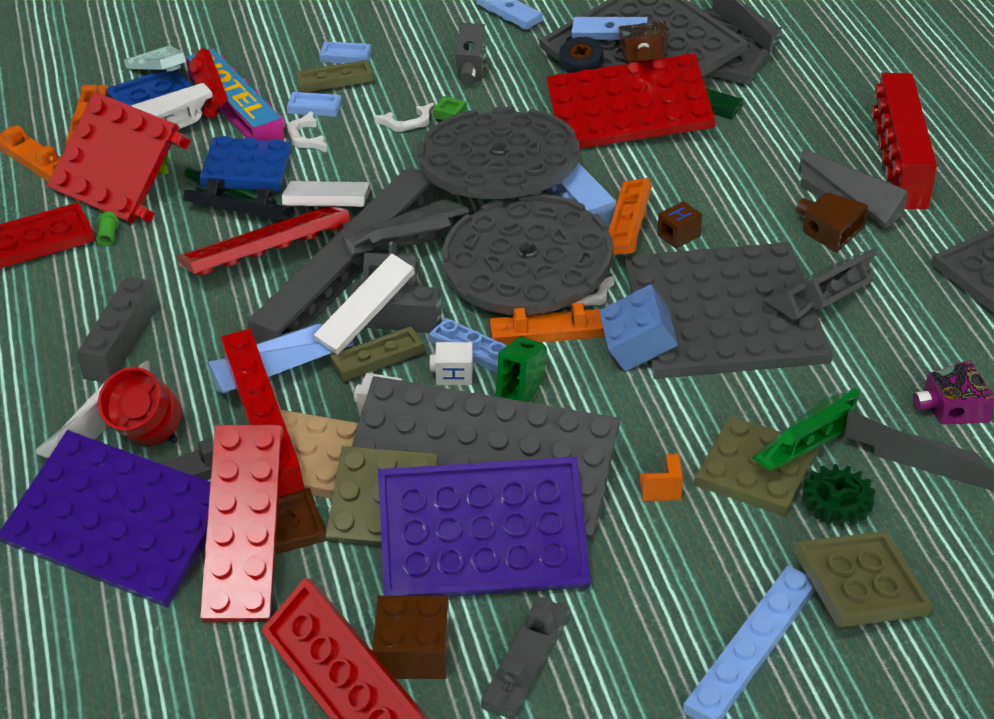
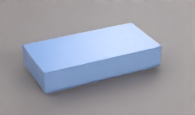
[319,41,372,63]
[286,92,342,117]

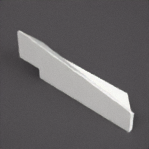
[131,83,213,129]
[36,360,151,458]

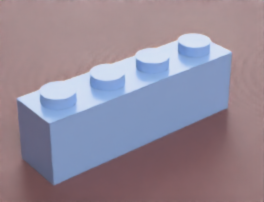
[546,162,616,226]

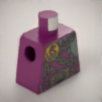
[913,360,994,425]

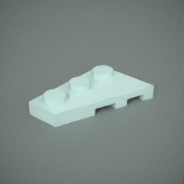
[124,45,186,72]

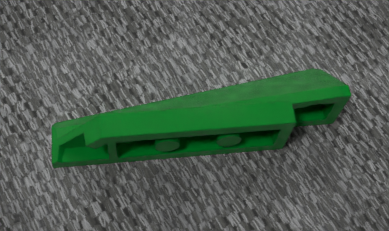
[752,388,861,471]

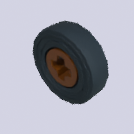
[559,37,604,73]

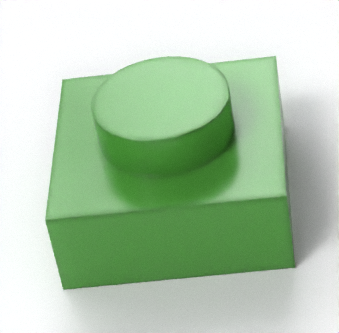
[433,96,467,120]

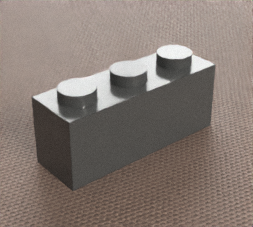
[349,281,442,333]

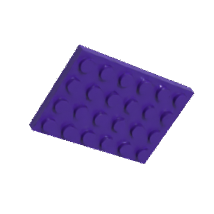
[0,430,211,608]
[378,456,591,597]

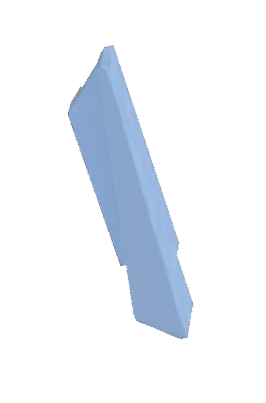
[207,323,354,393]

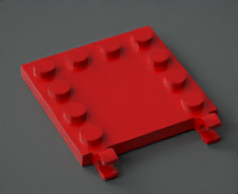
[47,92,191,224]

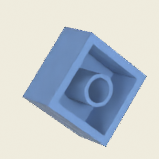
[599,284,678,372]

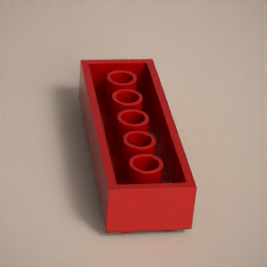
[871,73,937,209]

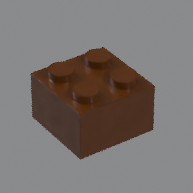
[373,595,450,679]

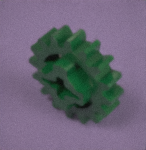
[802,464,875,527]

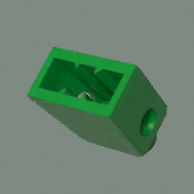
[495,337,547,402]

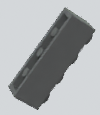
[77,277,158,382]

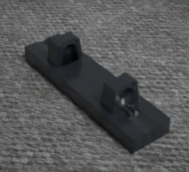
[183,178,294,221]

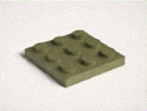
[694,416,819,517]
[325,446,439,546]
[793,531,933,628]

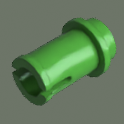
[96,211,119,246]

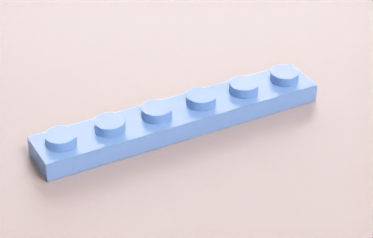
[683,565,816,719]

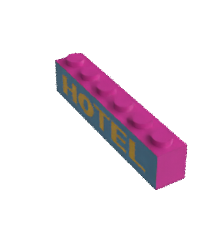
[186,48,285,141]

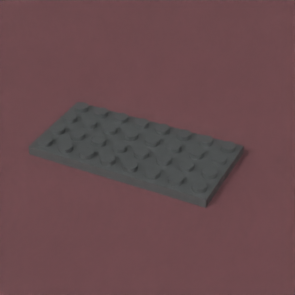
[351,376,620,541]

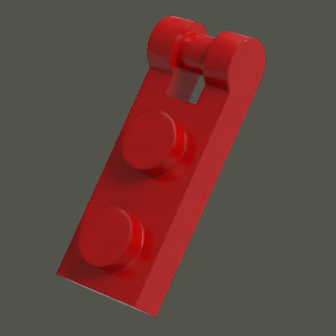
[189,48,228,119]

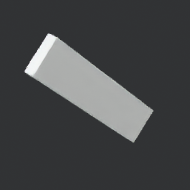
[314,253,415,355]

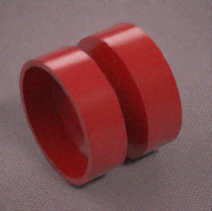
[98,367,182,446]

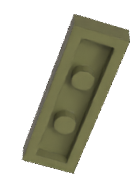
[295,60,373,93]
[330,326,425,382]

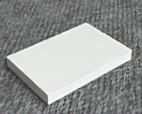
[282,181,370,207]

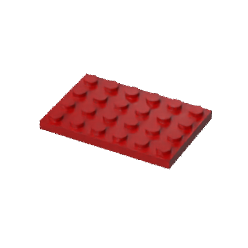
[546,53,715,149]

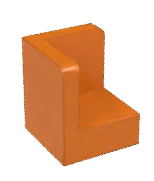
[639,454,683,502]

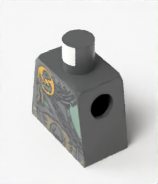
[456,23,487,84]

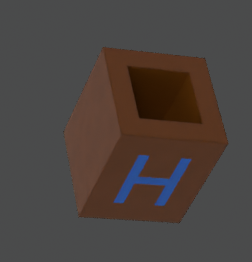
[657,201,702,249]

